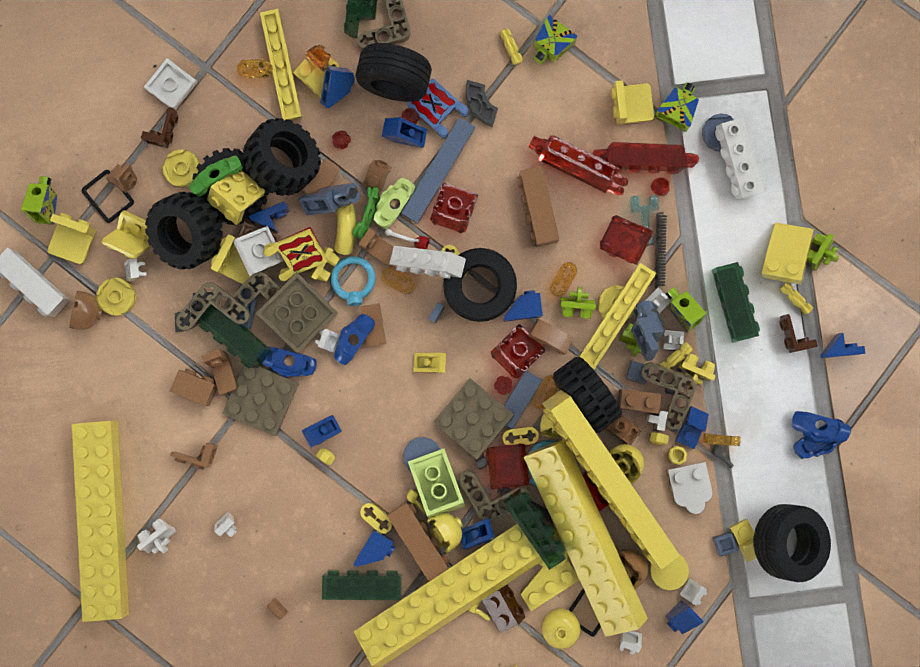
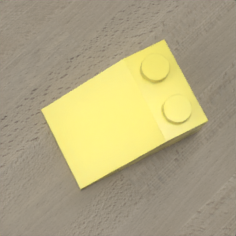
[762,223,814,285]

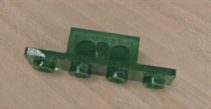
[344,0,377,39]

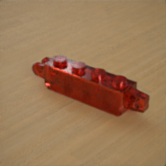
[529,136,628,195]
[592,142,699,174]

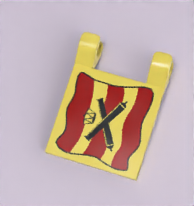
[263,229,328,281]

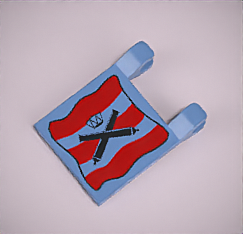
[407,78,469,139]

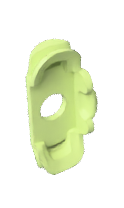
[374,178,415,230]

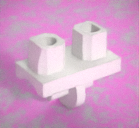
[137,519,176,554]

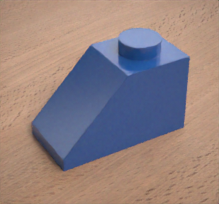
[320,66,355,108]
[381,117,427,148]
[503,290,543,322]
[353,529,395,567]
[665,600,704,634]

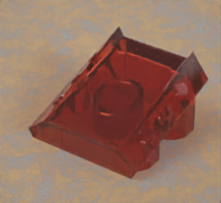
[430,182,479,234]
[600,215,653,265]
[491,324,546,379]
[487,443,529,490]

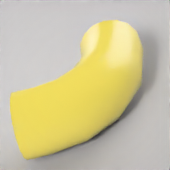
[334,204,356,255]

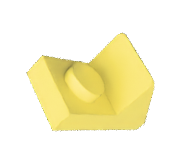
[293,59,325,98]
[413,353,446,373]
[729,519,756,563]

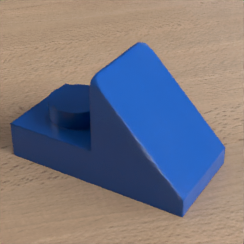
[249,201,290,233]
[820,333,866,358]
[675,406,709,449]
[302,415,342,448]
[461,518,494,550]

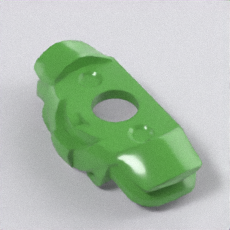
[189,155,243,197]
[353,187,379,240]

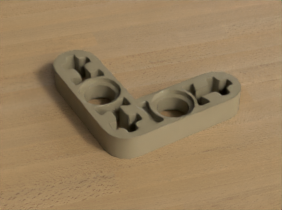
[357,0,411,50]
[224,271,281,314]
[176,282,250,330]
[641,362,696,430]
[460,469,531,522]

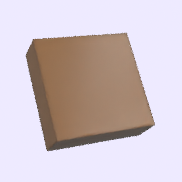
[267,598,288,620]

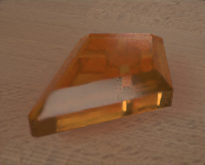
[305,45,331,72]

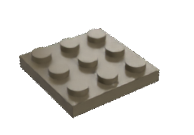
[255,272,338,353]
[222,361,299,436]
[433,378,515,460]

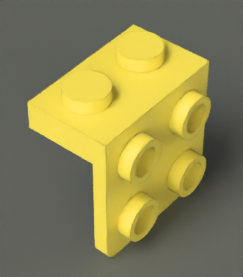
[611,80,654,125]
[207,170,265,225]
[102,210,152,258]
[47,213,96,264]
[211,234,256,286]

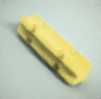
[500,28,523,65]
[780,282,813,315]
[660,342,693,371]

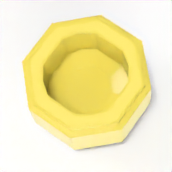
[649,432,669,446]
[667,446,687,465]
[316,448,336,465]

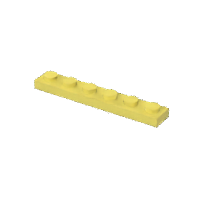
[260,9,302,121]
[579,263,656,370]

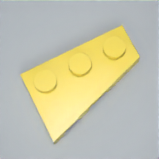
[520,560,579,611]

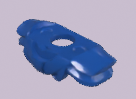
[334,314,375,365]
[261,346,317,377]
[792,411,851,443]
[793,419,844,459]

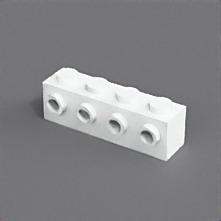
[715,118,764,199]
[389,246,466,279]
[0,247,70,317]

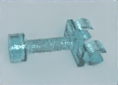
[630,195,659,246]

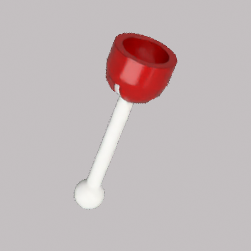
[384,229,430,249]

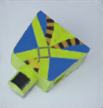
[533,15,578,64]
[654,83,699,132]
[21,176,57,225]
[666,287,707,333]

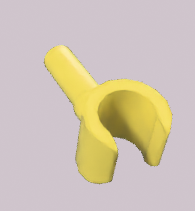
[407,489,426,514]
[469,603,491,621]

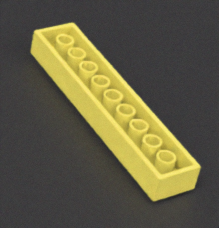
[542,390,680,569]
[72,421,129,622]
[524,439,648,637]
[354,523,543,667]

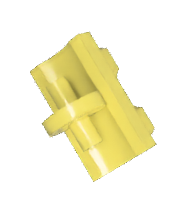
[309,247,340,282]
[678,353,716,388]

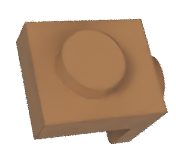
[363,160,392,192]

